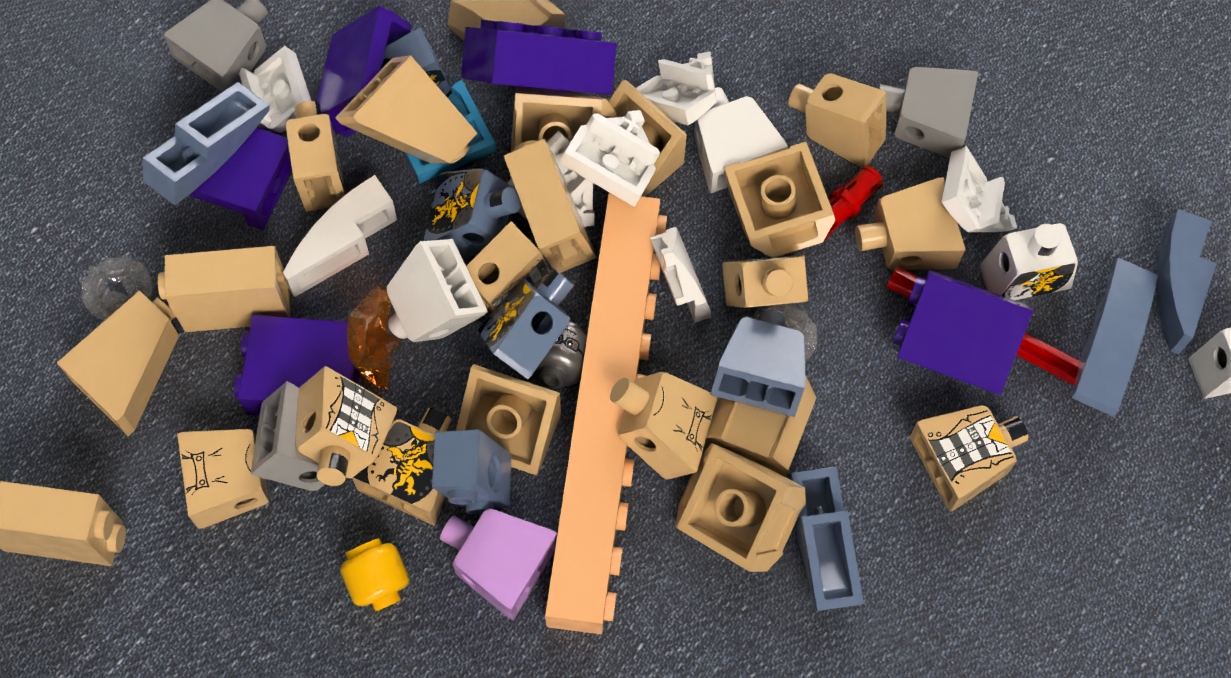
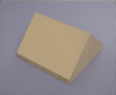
[609,80,687,197]
[456,364,561,476]

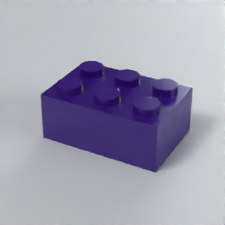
[461,20,617,95]

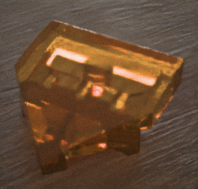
[347,285,402,389]

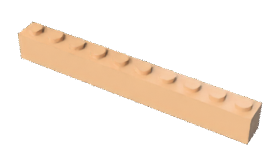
[545,192,667,634]

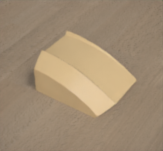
[448,0,565,41]
[510,86,617,176]
[724,142,835,258]
[703,377,816,477]
[675,443,806,572]

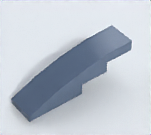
[1072,258,1158,417]

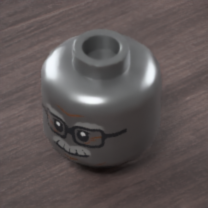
[533,321,587,389]

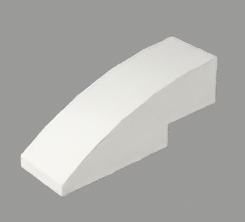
[283,175,397,297]

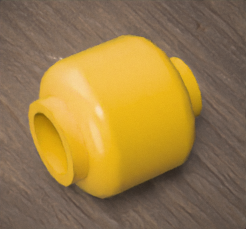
[340,538,410,612]

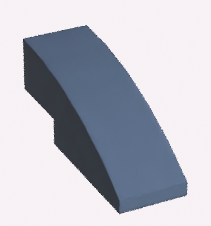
[143,82,270,205]
[1156,209,1217,355]
[786,466,864,611]

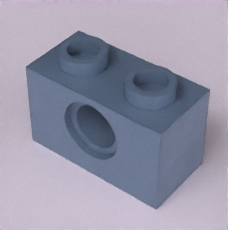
[432,429,512,516]

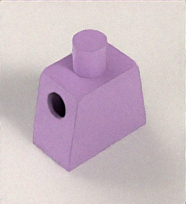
[440,508,557,621]

